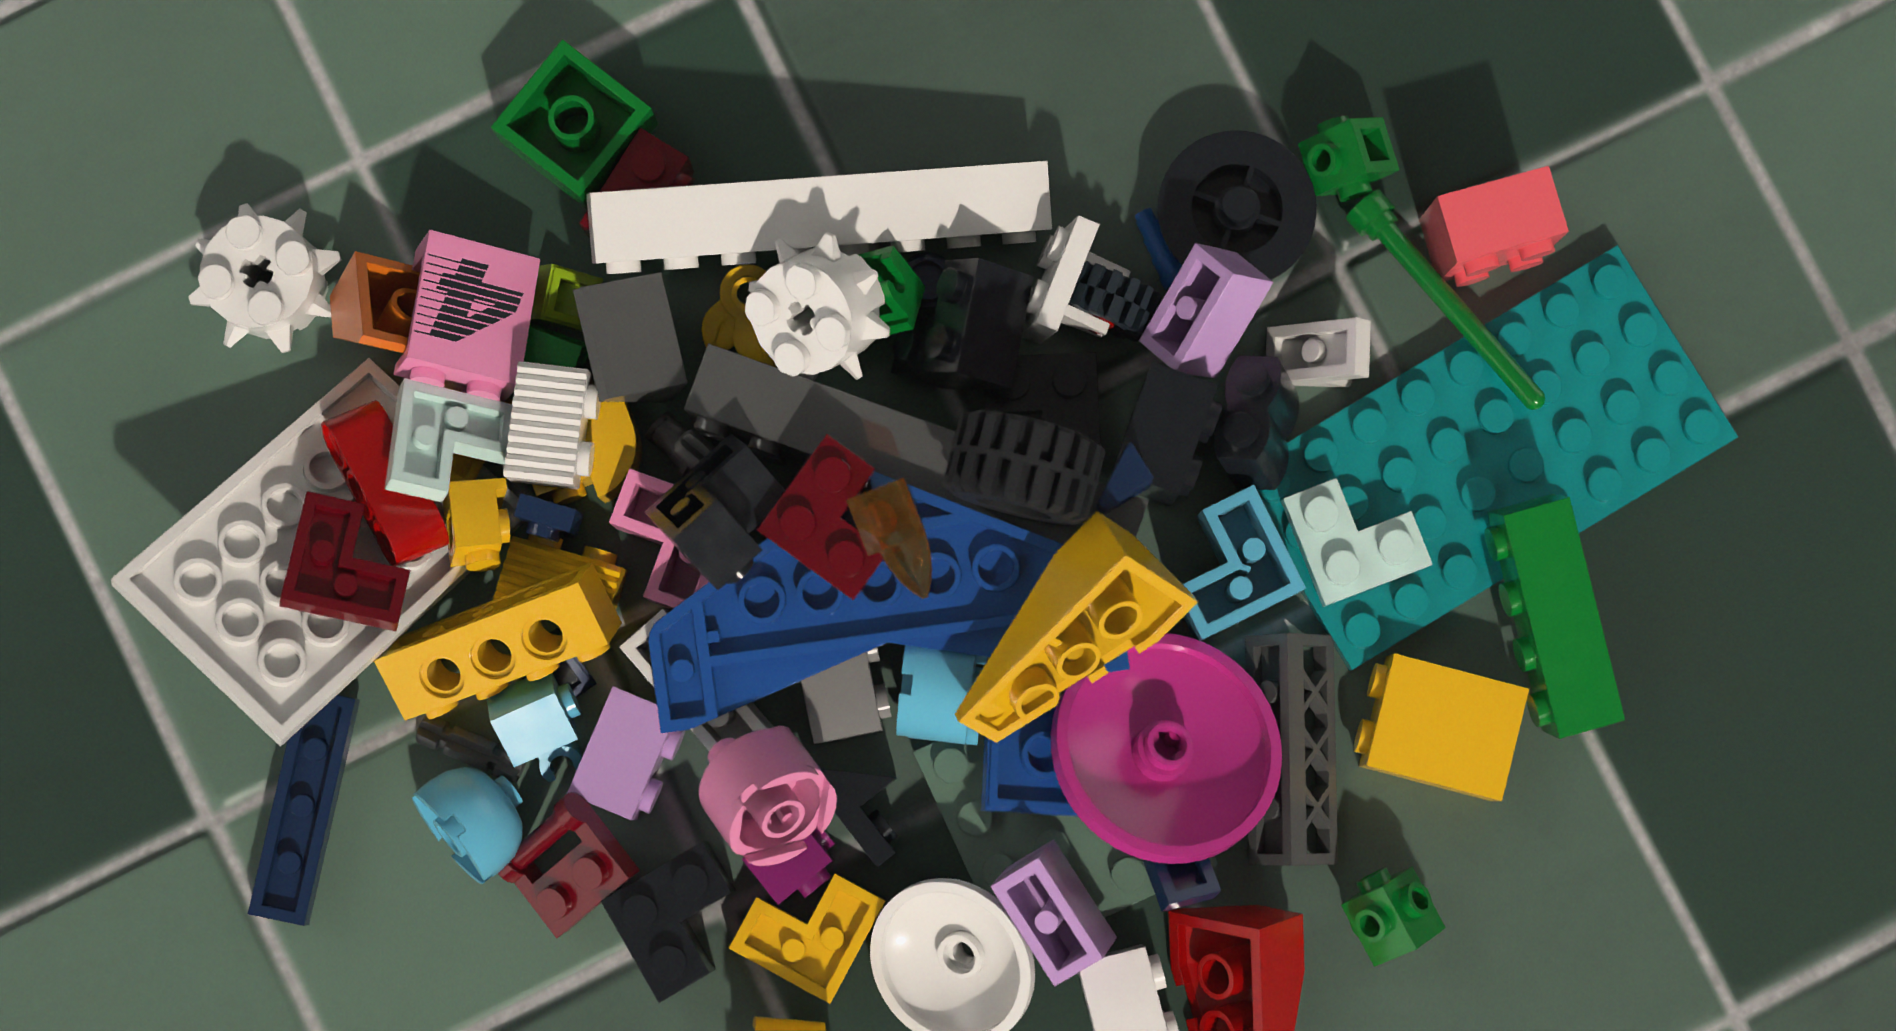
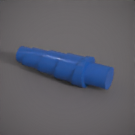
[1134,208,1182,291]

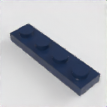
[248,695,360,926]

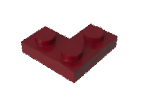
[757,434,889,600]
[279,491,410,631]

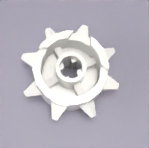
[188,203,341,353]
[745,232,890,381]

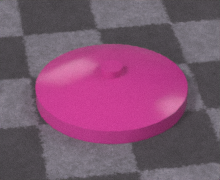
[1051,633,1282,864]

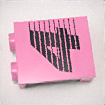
[393,230,540,402]

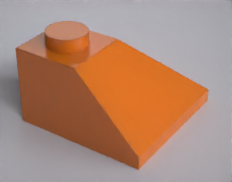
[330,251,420,354]

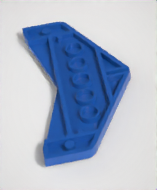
[649,472,1130,733]

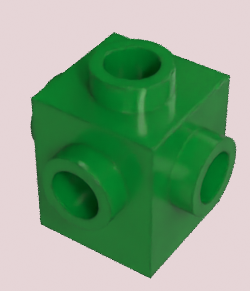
[1298,115,1400,202]
[1341,866,1446,967]

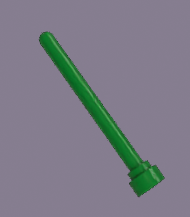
[1346,189,1545,410]

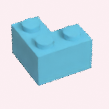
[1183,485,1306,641]

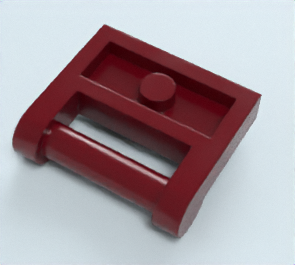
[498,792,640,939]

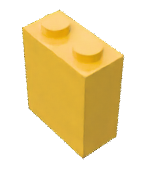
[1353,653,1529,801]

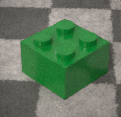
[491,39,658,210]

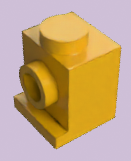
[443,478,510,572]

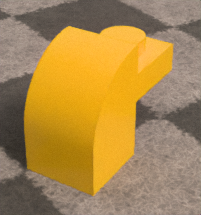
[532,402,642,505]

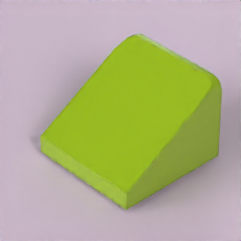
[530,264,603,332]

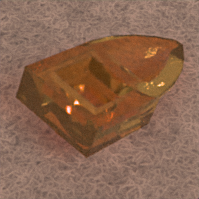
[846,478,932,599]

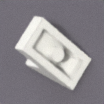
[1266,317,1371,388]

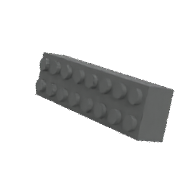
[684,344,1148,544]

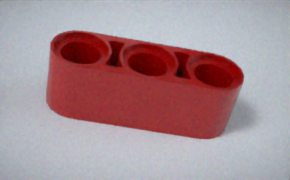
[321,400,449,567]

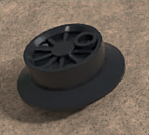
[1157,130,1317,280]

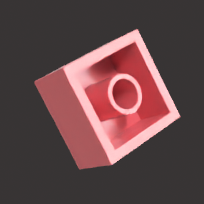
[1419,166,1569,287]

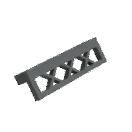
[1245,633,1338,866]

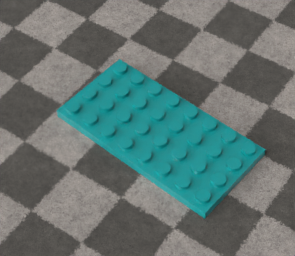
[1237,245,1738,671]

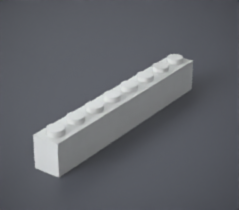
[586,161,1052,274]

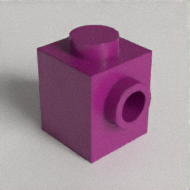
[742,828,835,905]

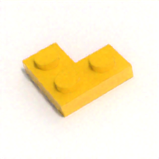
[729,873,886,1004]

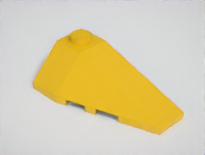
[955,511,1198,743]

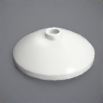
[870,878,1035,1031]

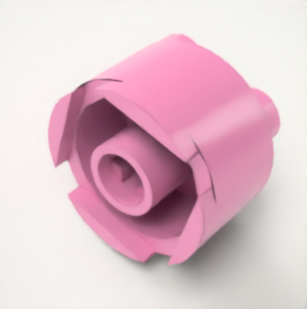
[699,726,837,866]

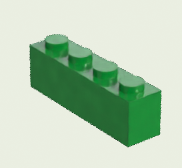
[1485,494,1625,739]

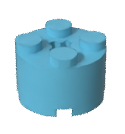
[896,645,988,746]

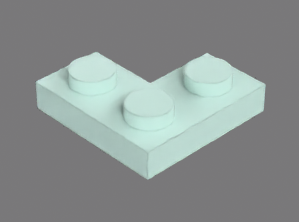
[385,378,513,502]
[1281,478,1433,607]

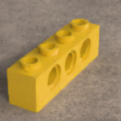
[374,562,622,721]

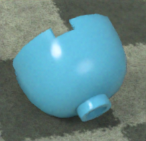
[412,767,523,884]

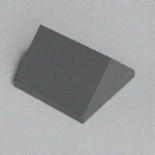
[573,272,688,403]

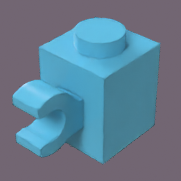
[487,673,582,782]

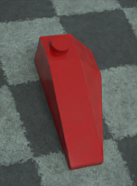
[1168,905,1305,1031]

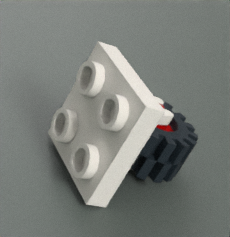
[1022,215,1162,344]

